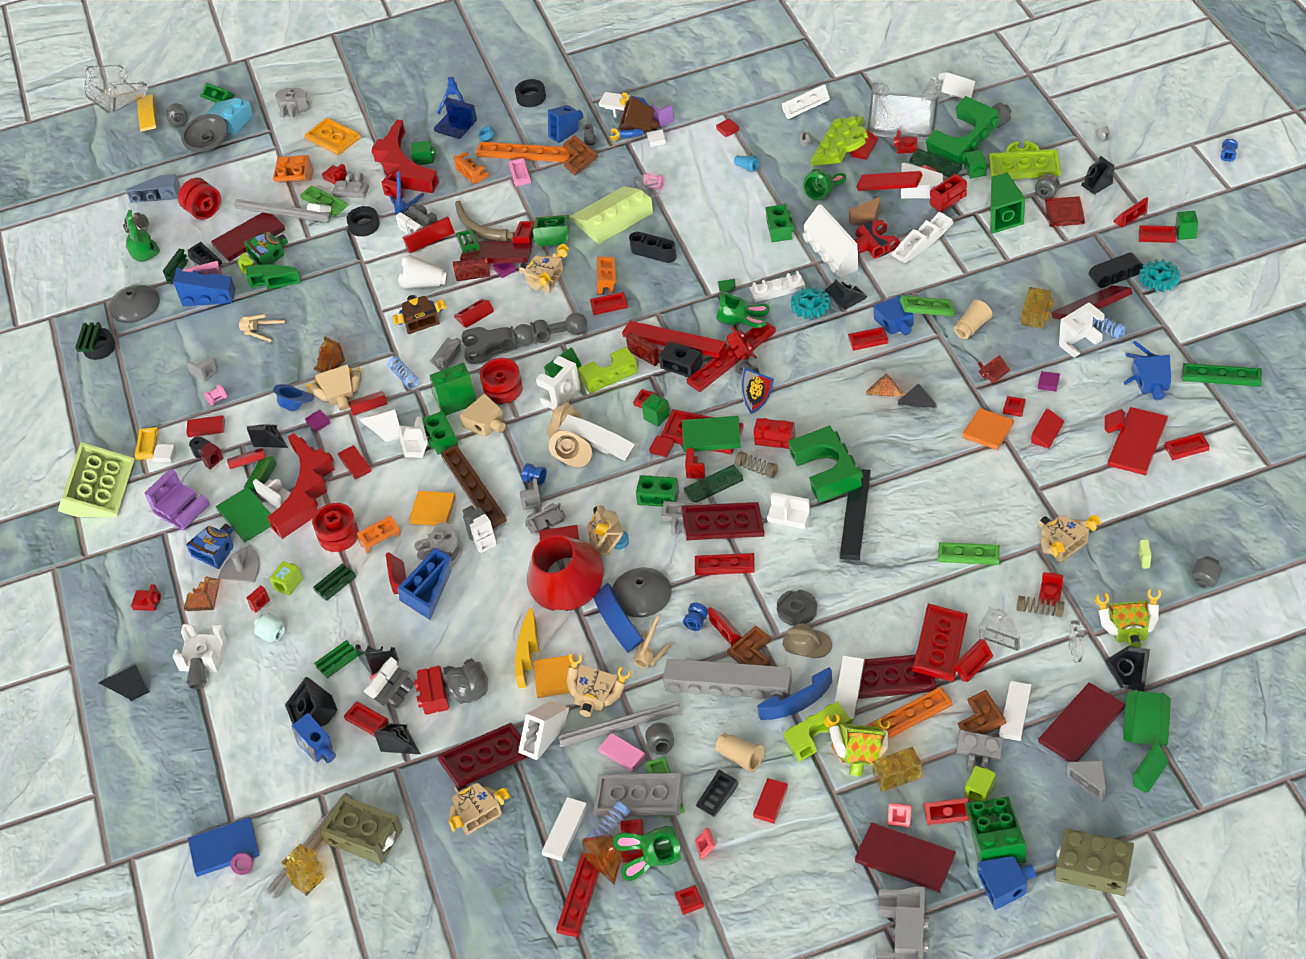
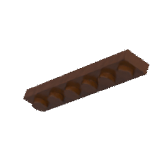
[440,445,507,528]

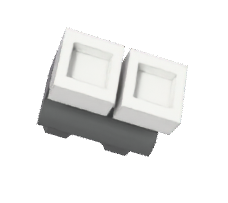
[396,205,438,234]
[462,505,497,553]
[363,657,415,708]

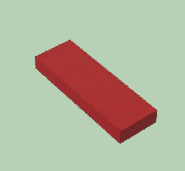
[402,217,455,253]
[695,553,755,576]

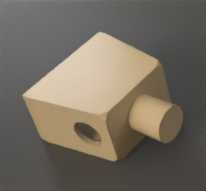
[459,394,506,436]

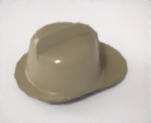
[783,623,832,658]

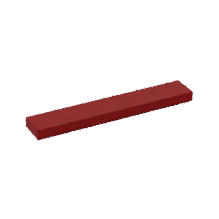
[622,321,727,358]
[686,322,776,392]

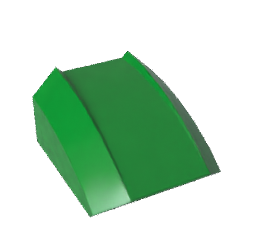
[533,215,570,247]
[1123,690,1171,746]

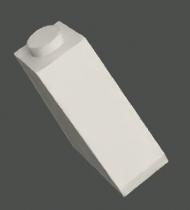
[901,163,943,199]
[518,701,569,760]

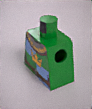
[244,232,288,265]

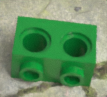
[765,204,795,242]
[422,411,458,455]
[636,475,679,507]

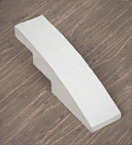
[891,212,953,264]
[558,415,635,462]

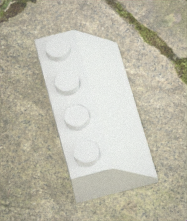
[803,204,858,278]

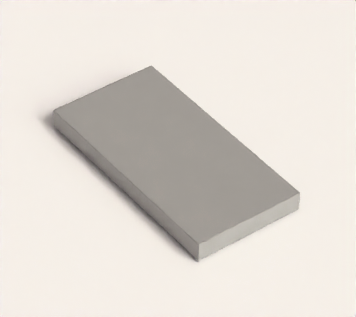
[593,773,684,816]

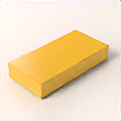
[135,427,159,460]

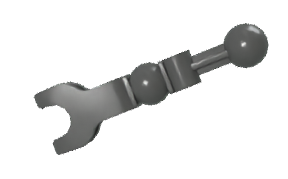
[461,313,587,364]

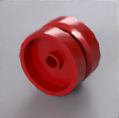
[178,177,221,220]
[479,358,523,404]
[312,503,359,552]

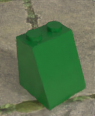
[990,172,1025,234]
[429,363,476,416]

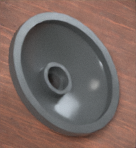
[181,114,228,152]
[108,284,160,323]
[612,567,671,618]

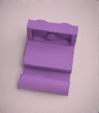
[144,468,210,530]

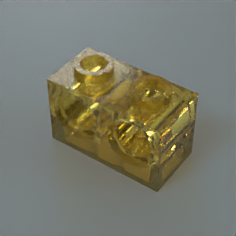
[1021,287,1054,329]
[872,747,922,792]
[281,844,325,896]

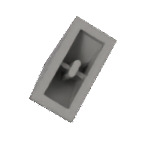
[1066,761,1106,802]

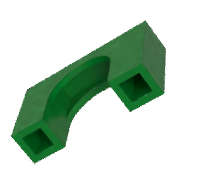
[926,96,1000,167]
[788,425,863,503]

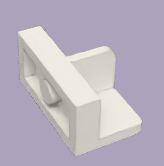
[938,72,975,99]
[599,92,630,118]
[398,417,428,458]
[253,478,290,509]
[767,493,811,529]

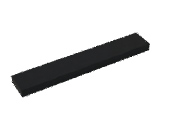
[840,469,871,560]

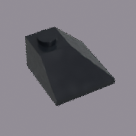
[285,677,338,727]

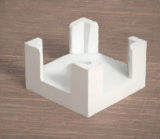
[1059,303,1104,358]
[536,356,581,410]
[173,624,227,672]

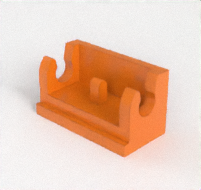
[453,152,489,185]
[595,256,616,295]
[357,515,401,554]

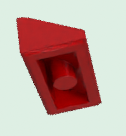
[850,129,878,160]
[1113,197,1148,227]
[454,299,494,328]
[348,391,387,416]
[1031,408,1064,449]
[385,552,406,595]
[708,607,743,646]
[923,798,969,825]

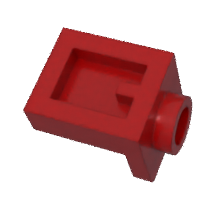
[894,130,917,154]
[322,164,347,185]
[381,173,404,199]
[685,449,705,479]
[1038,572,1063,606]
[131,584,161,611]

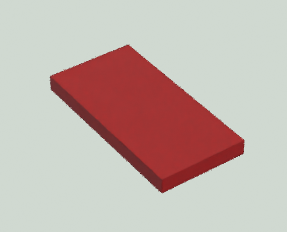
[1107,407,1168,475]
[660,409,744,455]
[912,603,968,682]

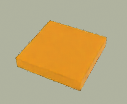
[409,491,456,526]
[533,654,575,698]

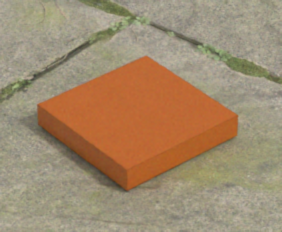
[963,408,1014,450]

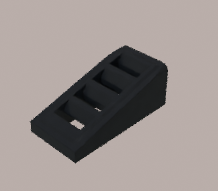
[188,241,222,265]
[695,770,739,817]

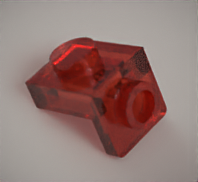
[977,355,1011,384]

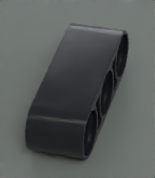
[629,231,677,263]
[1089,252,1143,288]

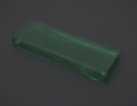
[909,149,962,177]
[684,464,744,502]

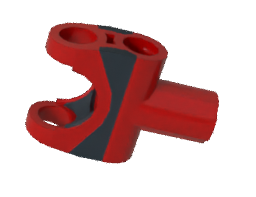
[854,220,900,258]

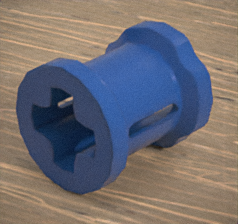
[1221,139,1238,162]

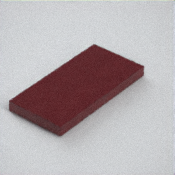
[211,213,285,261]
[460,240,533,264]
[1051,285,1133,320]
[681,502,765,541]
[858,654,937,699]
[1038,682,1125,762]
[437,723,528,789]
[855,822,956,892]

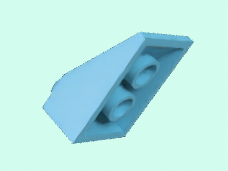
[204,98,253,135]

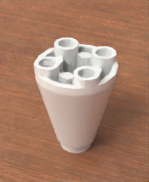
[399,255,447,289]

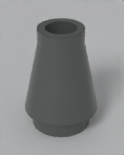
[186,658,207,689]

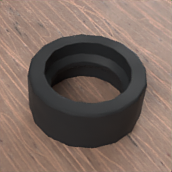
[515,79,546,107]
[346,206,380,237]
[83,328,115,360]

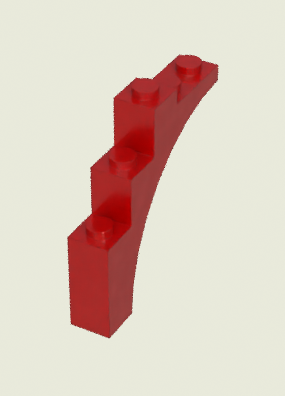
[371,119,439,193]
[267,433,335,539]

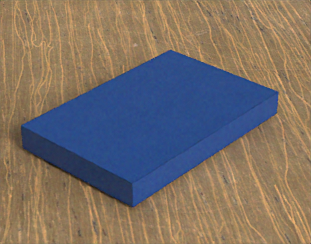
[188,817,260,877]

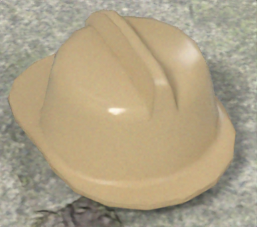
[547,402,581,438]
[549,430,592,468]

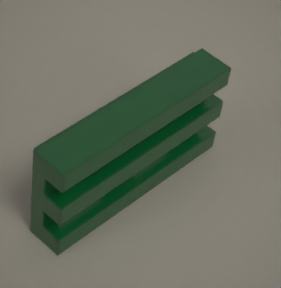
[163,248,189,284]
[75,322,102,352]
[313,563,356,601]

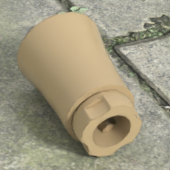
[953,300,993,339]
[715,733,765,773]

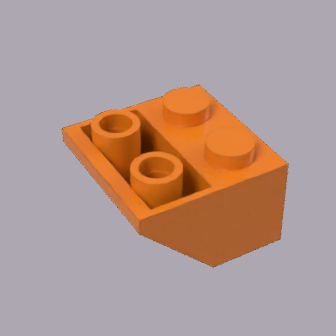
[273,155,313,183]

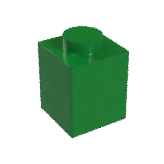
[411,140,436,165]
[964,150,987,179]
[1175,211,1198,240]
[641,393,670,427]

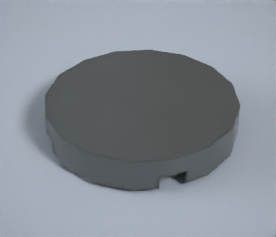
[777,590,817,626]

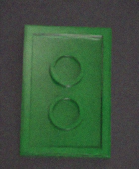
[682,416,741,453]
[215,487,271,543]

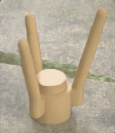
[239,314,285,342]
[633,616,671,669]

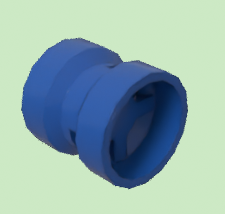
[521,463,547,486]
[683,602,708,631]

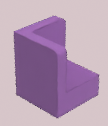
[650,104,674,128]

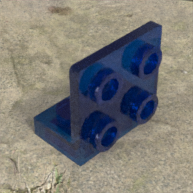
[434,97,477,139]

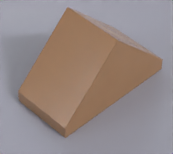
[849,197,881,226]

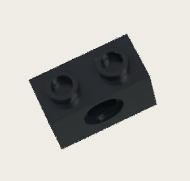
[659,341,703,378]

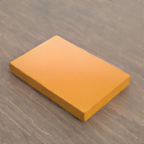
[305,117,361,156]

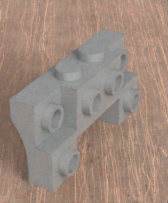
[876,887,929,959]

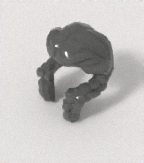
[443,658,488,704]

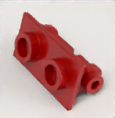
[727,327,757,360]

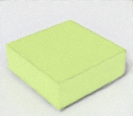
[1139,540,1151,569]

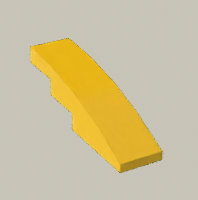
[137,94,157,131]
[515,608,539,688]

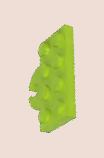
[810,116,869,166]
[988,140,1061,179]

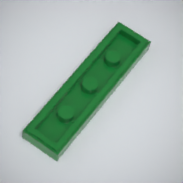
[1182,363,1262,387]

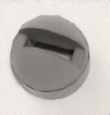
[1095,126,1110,141]
[799,132,812,146]

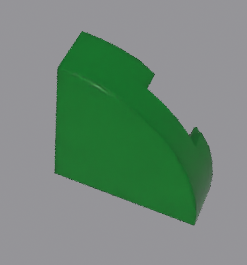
[718,279,736,293]

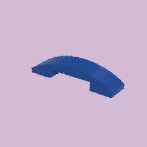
[593,583,644,653]
[757,667,832,720]

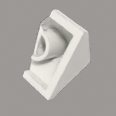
[360,410,400,442]

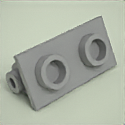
[429,337,461,371]
[525,502,566,534]

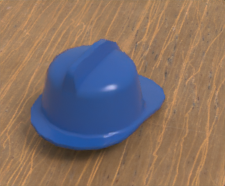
[273,384,314,411]

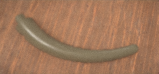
[455,201,514,241]

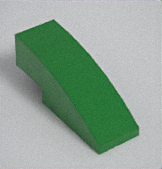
[246,264,301,289]

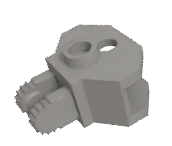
[275,88,310,118]
[414,522,461,564]

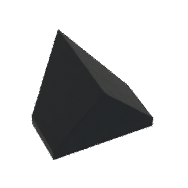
[1081,156,1114,195]
[824,279,867,310]
[898,383,937,408]
[247,424,288,448]
[355,644,399,675]
[1105,646,1150,692]
[98,663,149,702]
[375,723,421,755]

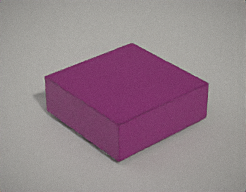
[493,263,517,278]
[1038,371,1060,392]
[305,410,331,433]

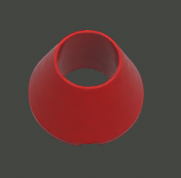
[527,535,604,611]

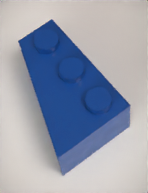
[173,268,235,306]
[398,548,452,620]

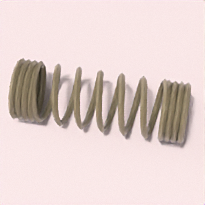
[735,451,778,479]
[1016,595,1064,618]

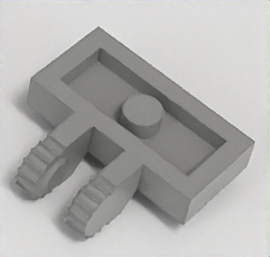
[332,172,369,198]
[661,501,702,534]
[956,730,1003,771]

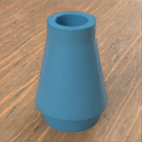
[734,155,760,172]

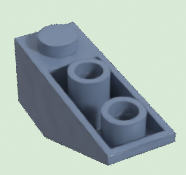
[126,174,181,203]

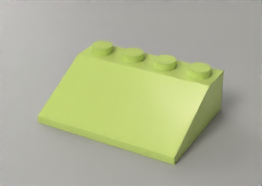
[570,186,653,245]
[58,442,135,517]

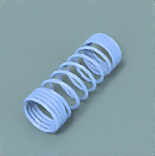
[1093,317,1126,339]
[387,356,419,389]
[586,801,631,848]

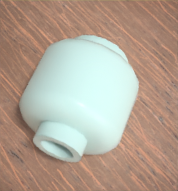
[254,613,285,643]

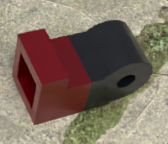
[189,437,224,470]

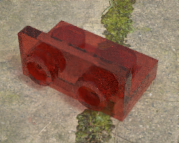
[453,257,491,281]
[626,332,662,366]

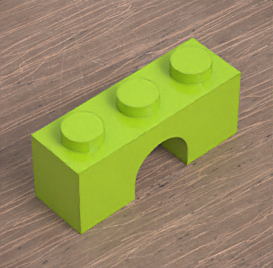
[578,347,638,394]
[782,701,852,762]

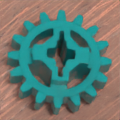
[1140,259,1180,293]
[791,286,830,320]

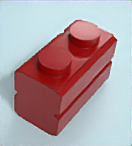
[930,174,967,212]
[753,418,795,449]
[414,665,449,715]

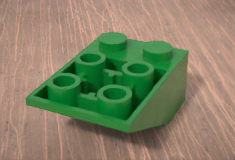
[965,796,1026,864]

